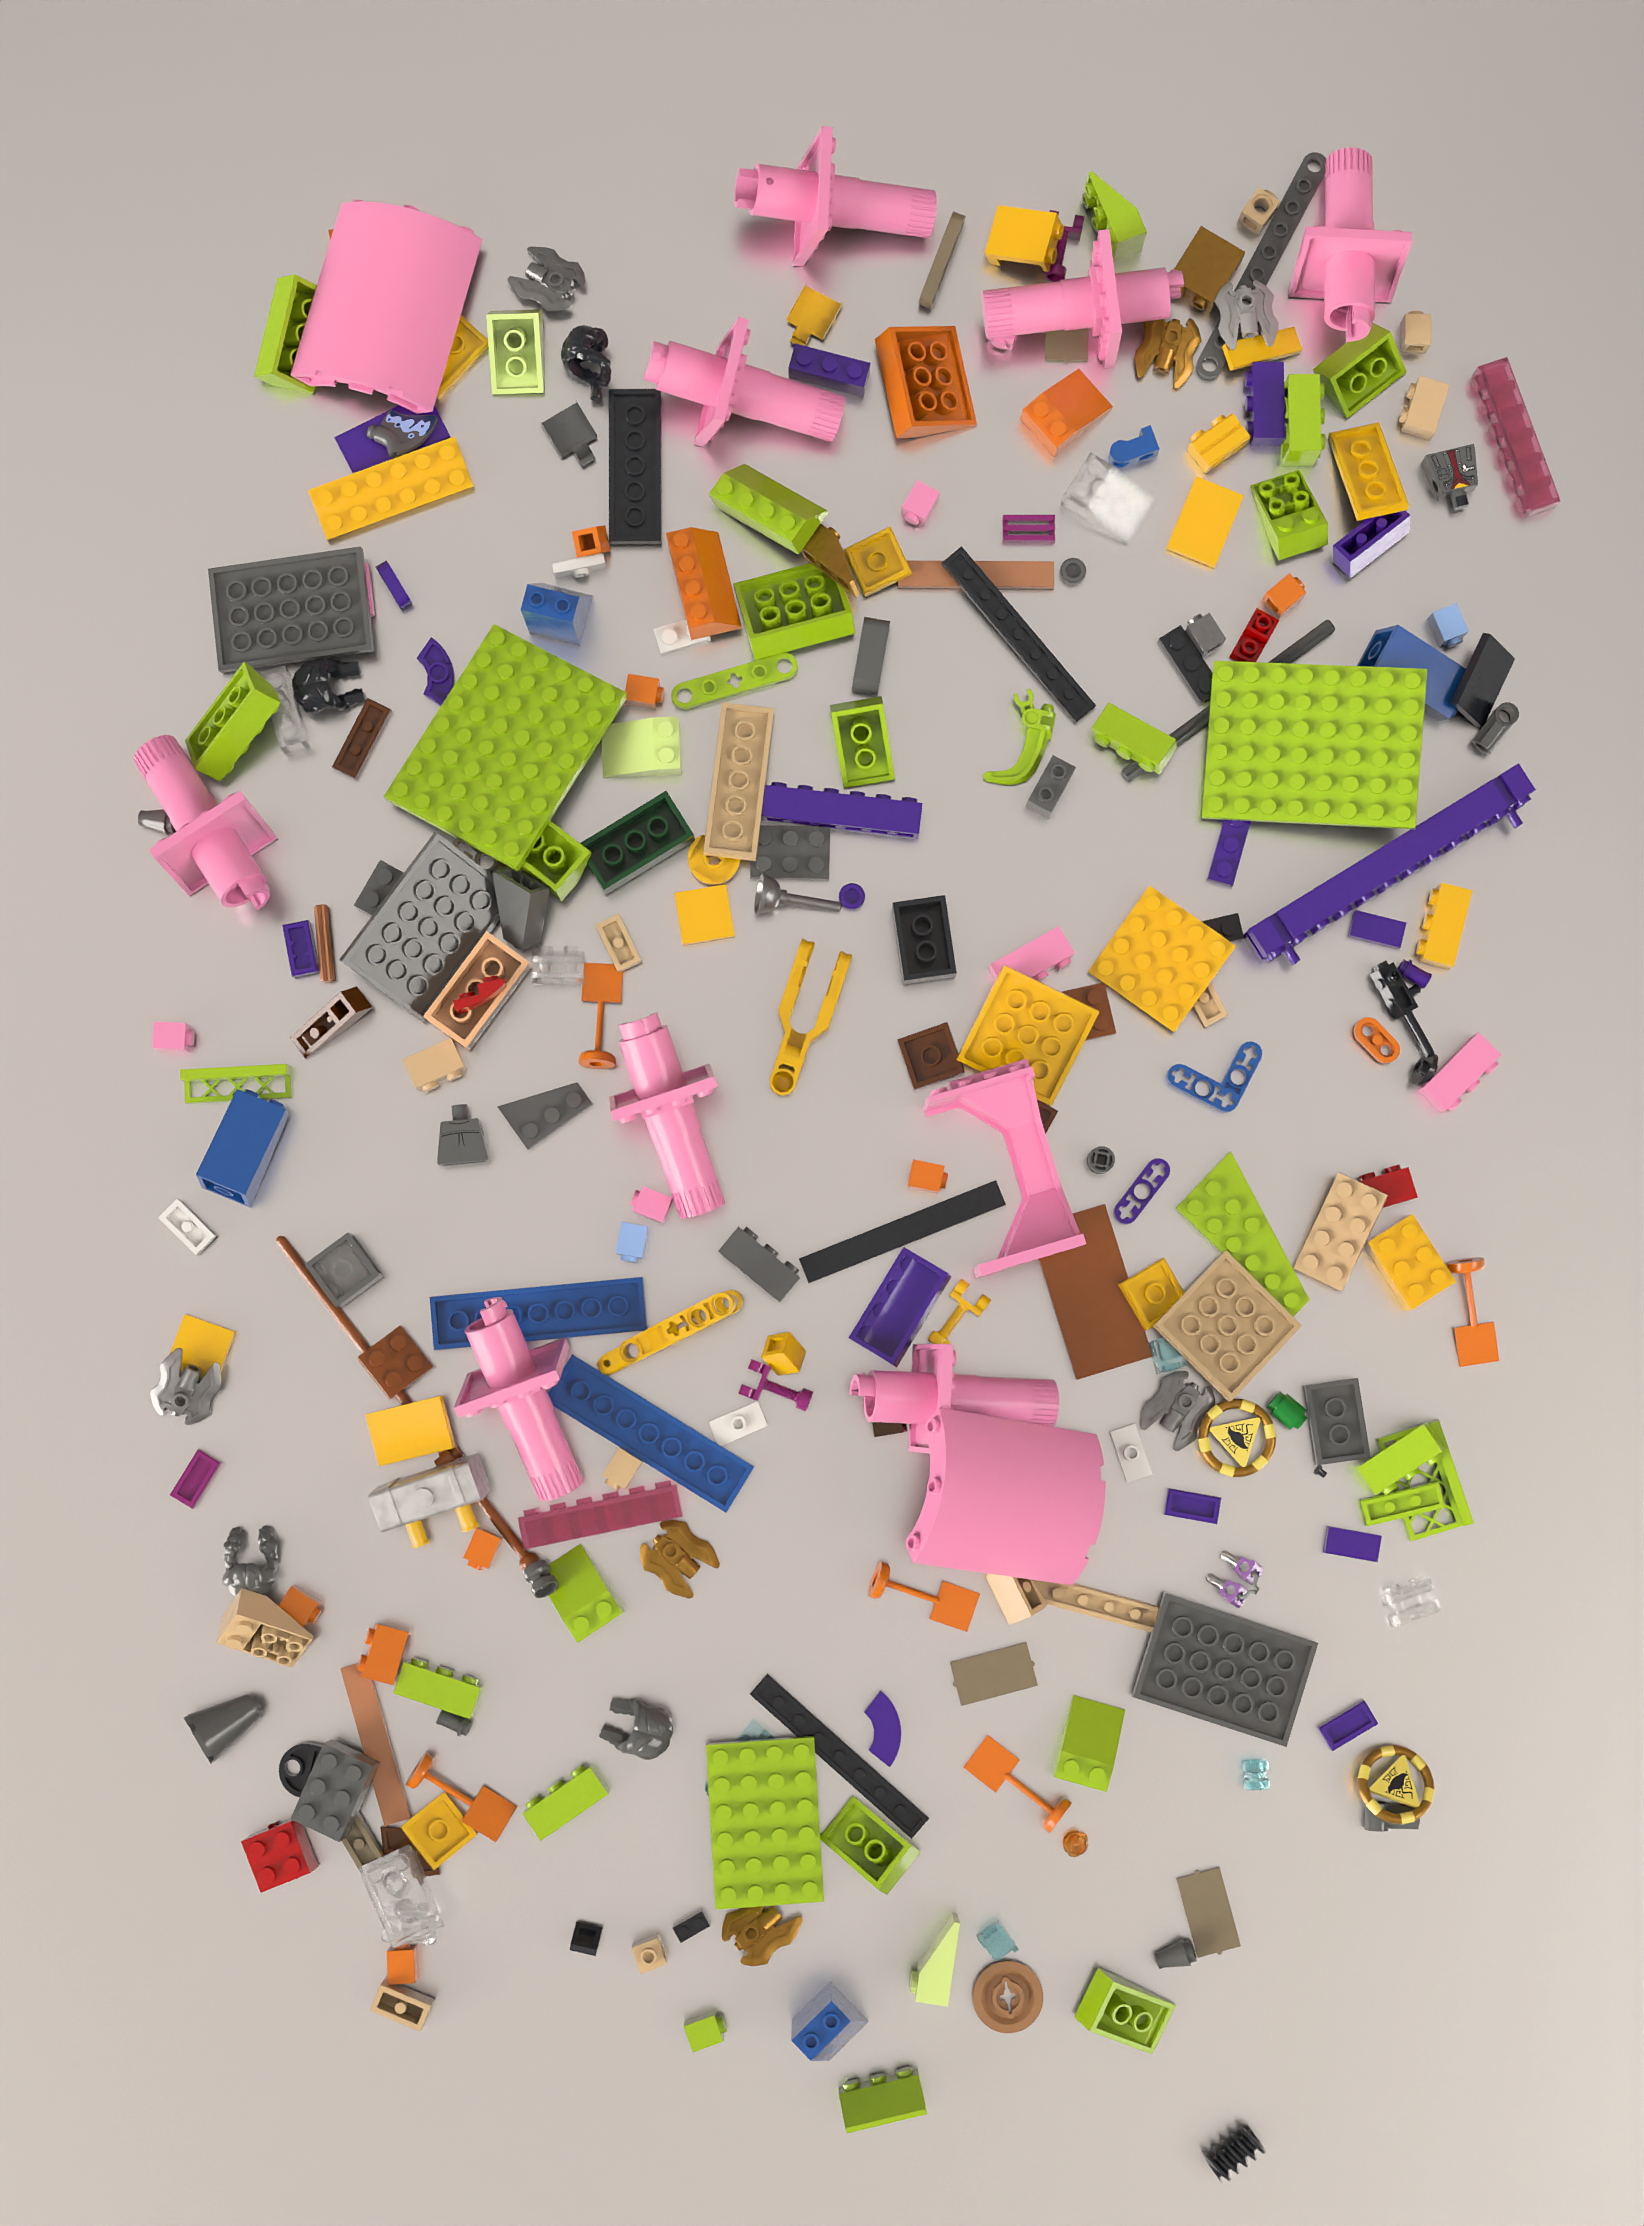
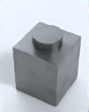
[1185,613,1226,658]

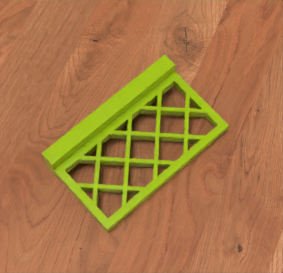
[1377,1419,1474,1541]

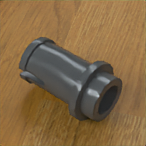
[436,1710,473,1737]

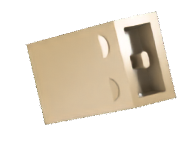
[217,1588,313,1668]

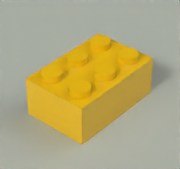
[1364,1214,1456,1311]

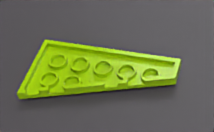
[1175,1151,1310,1317]

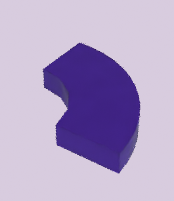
[417,637,455,707]
[864,1690,901,1767]

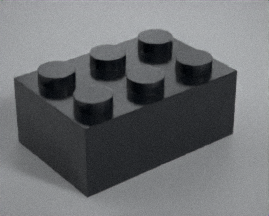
[892,895,957,985]

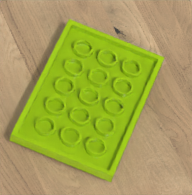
[706,1736,824,1910]

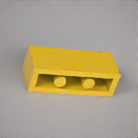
[1416,883,1473,970]

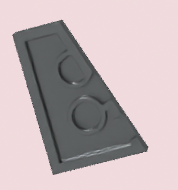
[497,1082,593,1150]

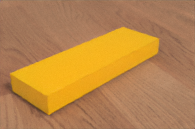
[1222,326,1302,371]

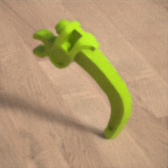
[983,689,1056,785]

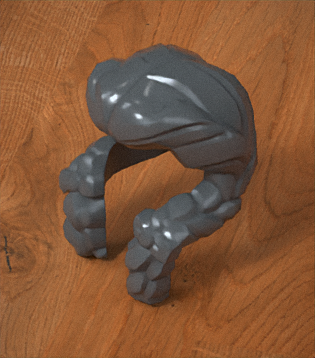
[222,1526,278,1597]
[599,1698,673,1760]

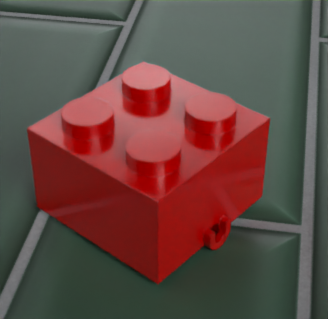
[241,1819,319,1893]

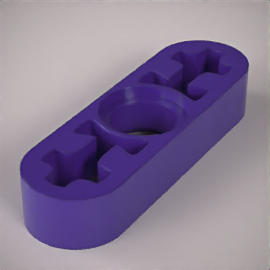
[1113,1158,1170,1225]

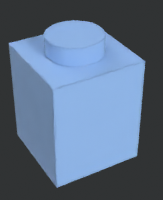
[1427,603,1469,648]
[616,1222,649,1263]

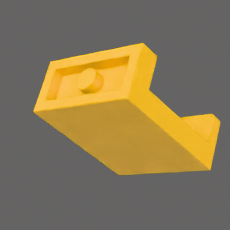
[985,205,1064,272]

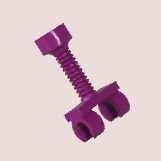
[1045,210,1085,282]
[738,1359,813,1412]

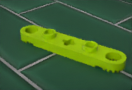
[671,653,798,710]

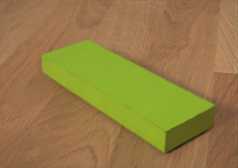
[1360,1480,1446,1527]

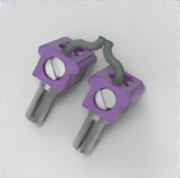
[1207,1551,1264,1608]

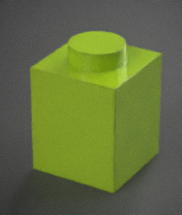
[683,2010,727,2053]

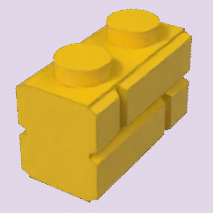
[1188,413,1250,473]

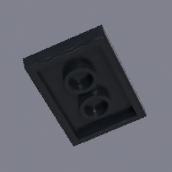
[1451,633,1515,728]

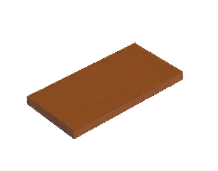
[1038,1204,1153,1380]

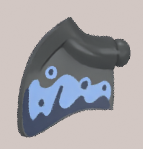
[367,409,438,458]

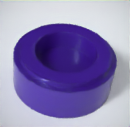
[839,883,865,911]

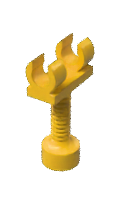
[927,1279,991,1344]

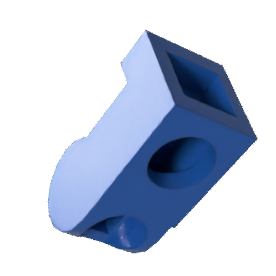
[1108,425,1160,468]

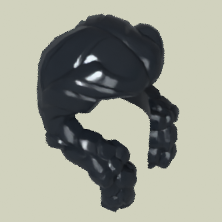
[561,325,611,401]
[292,657,366,714]

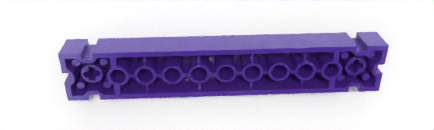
[1244,763,1536,965]

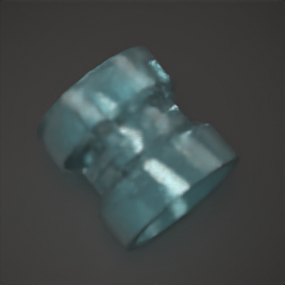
[1242,1759,1270,1790]

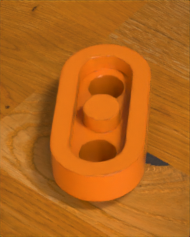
[1353,1017,1400,1064]

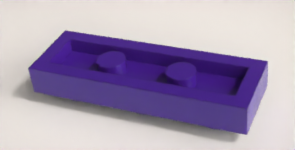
[1207,820,1251,887]

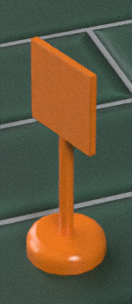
[578,963,623,1069]
[1447,1257,1499,1367]
[868,1561,980,1632]
[963,1735,1072,1834]
[406,1752,517,1843]

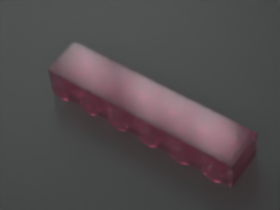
[1471,357,1560,518]
[518,1480,684,1550]

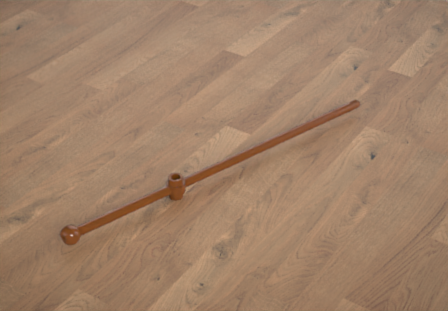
[276,1236,540,1571]

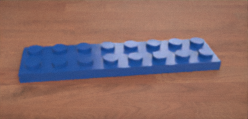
[429,1277,647,1350]
[548,1354,754,1513]

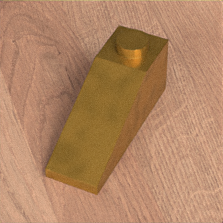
[801,524,860,597]

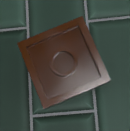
[897,1022,965,1090]

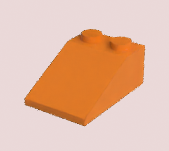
[1020,369,1113,457]

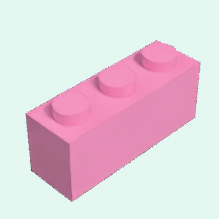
[989,926,1075,981]
[1418,1032,1501,1113]

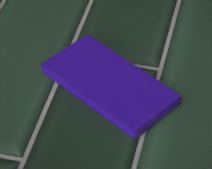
[334,405,451,473]

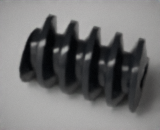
[1204,2126,1266,2183]

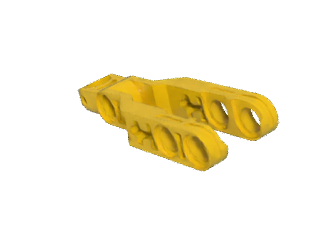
[770,938,852,1096]
[596,1290,744,1375]

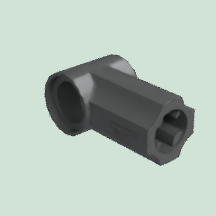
[1472,702,1519,754]
[1365,1801,1420,1832]

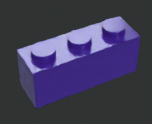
[788,343,871,397]
[1245,362,1285,446]
[1333,510,1411,578]

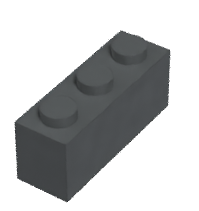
[718,1226,800,1303]

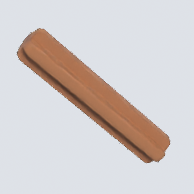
[314,904,335,982]

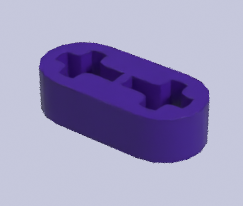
[375,560,412,609]

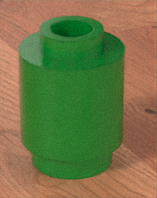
[1267,1391,1308,1430]

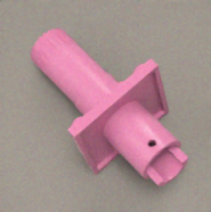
[734,126,937,267]
[1289,147,1412,342]
[982,229,1184,369]
[643,317,845,447]
[134,735,278,910]
[609,1012,725,1218]
[454,1297,583,1501]
[849,1344,1059,1454]

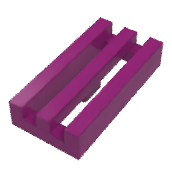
[1002,515,1055,543]

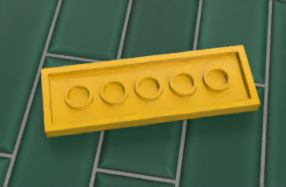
[308,436,474,540]

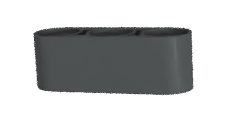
[852,617,890,695]

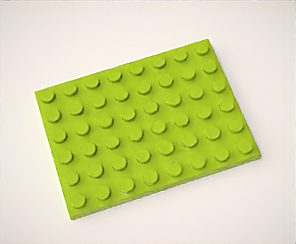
[383,624,628,871]
[1202,661,1427,829]

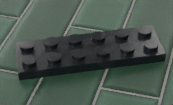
[609,389,661,544]

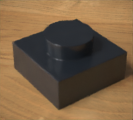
[569,1921,603,1956]

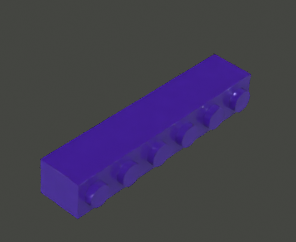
[762,782,923,839]

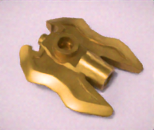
[1135,318,1202,389]
[640,1520,720,1599]
[722,1906,803,1966]

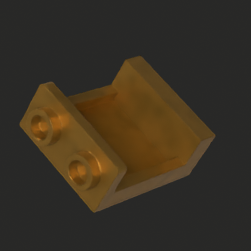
[1174,226,1245,312]

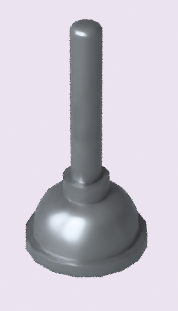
[754,873,842,915]

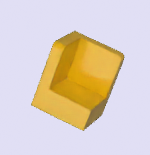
[761,1332,806,1376]

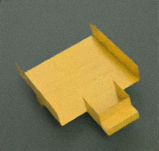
[787,284,843,346]

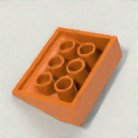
[874,326,977,438]

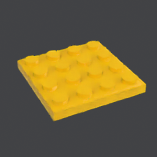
[1088,885,1236,1033]
[957,964,1099,1106]

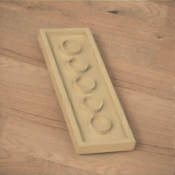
[703,702,774,861]

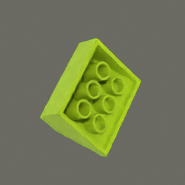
[733,563,856,660]

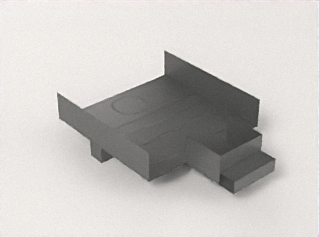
[540,401,597,467]

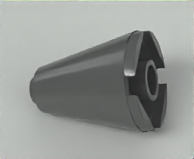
[183,1694,263,1764]

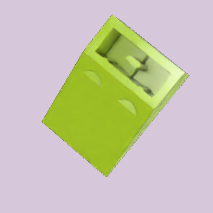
[1082,171,1147,262]
[1250,470,1328,560]

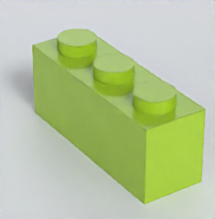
[1092,702,1177,774]
[1357,1421,1446,1495]
[393,1657,483,1719]
[522,1764,610,1841]

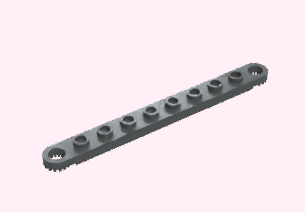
[1196,152,1326,380]

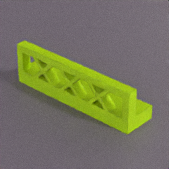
[180,1064,292,1104]

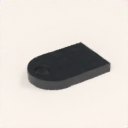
[279,1742,323,1798]

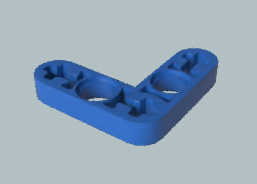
[1166,1041,1262,1113]

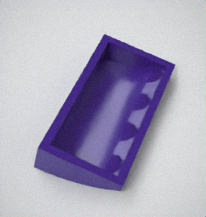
[849,1247,952,1367]

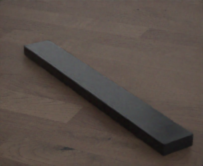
[941,546,1096,723]
[799,1180,1006,1283]
[750,1673,929,1839]

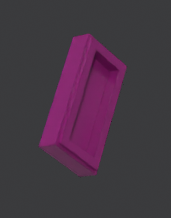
[170,1449,222,1509]

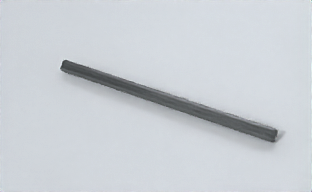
[1122,620,1335,781]

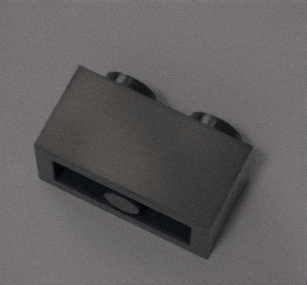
[672,1908,711,1943]

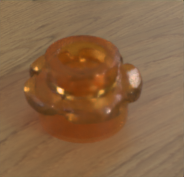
[1063,1830,1088,1857]

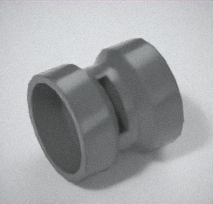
[1086,1146,1115,1174]
[523,1560,559,1598]

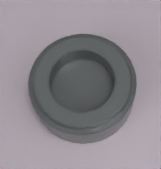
[1060,558,1086,586]

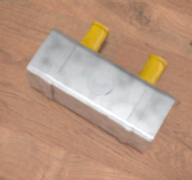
[368,1453,491,1548]

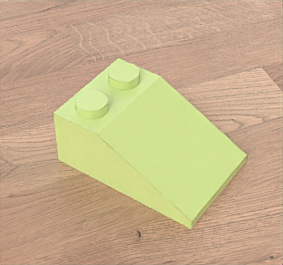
[486,309,544,394]
[602,717,682,778]
[909,1913,960,2007]

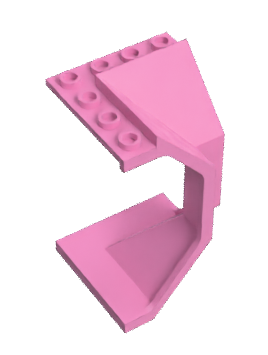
[923,1059,1086,1279]

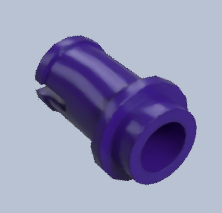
[1397,959,1432,989]

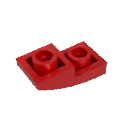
[1229,608,1279,662]
[453,976,507,1014]

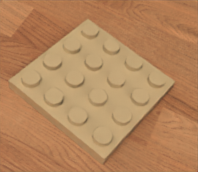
[1153,1251,1302,1402]

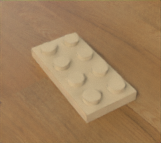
[1294,1172,1388,1292]

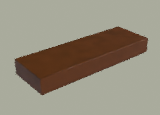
[332,698,392,780]

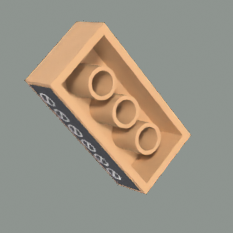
[423,931,532,1051]

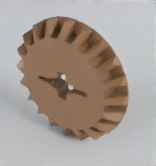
[973,1960,1043,2033]

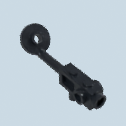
[1370,960,1438,1087]

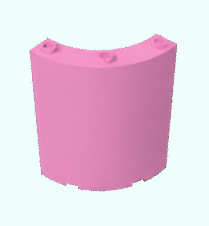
[290,199,483,414]
[905,1407,1106,1585]

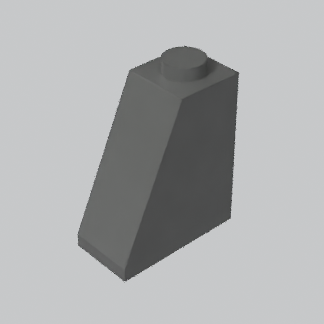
[493,867,549,950]

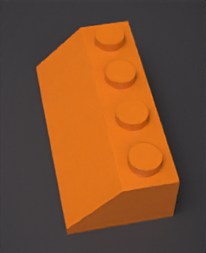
[666,527,742,640]

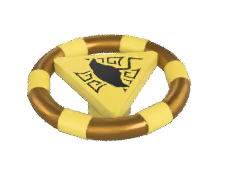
[1198,1399,1277,1477]
[1358,1745,1435,1825]

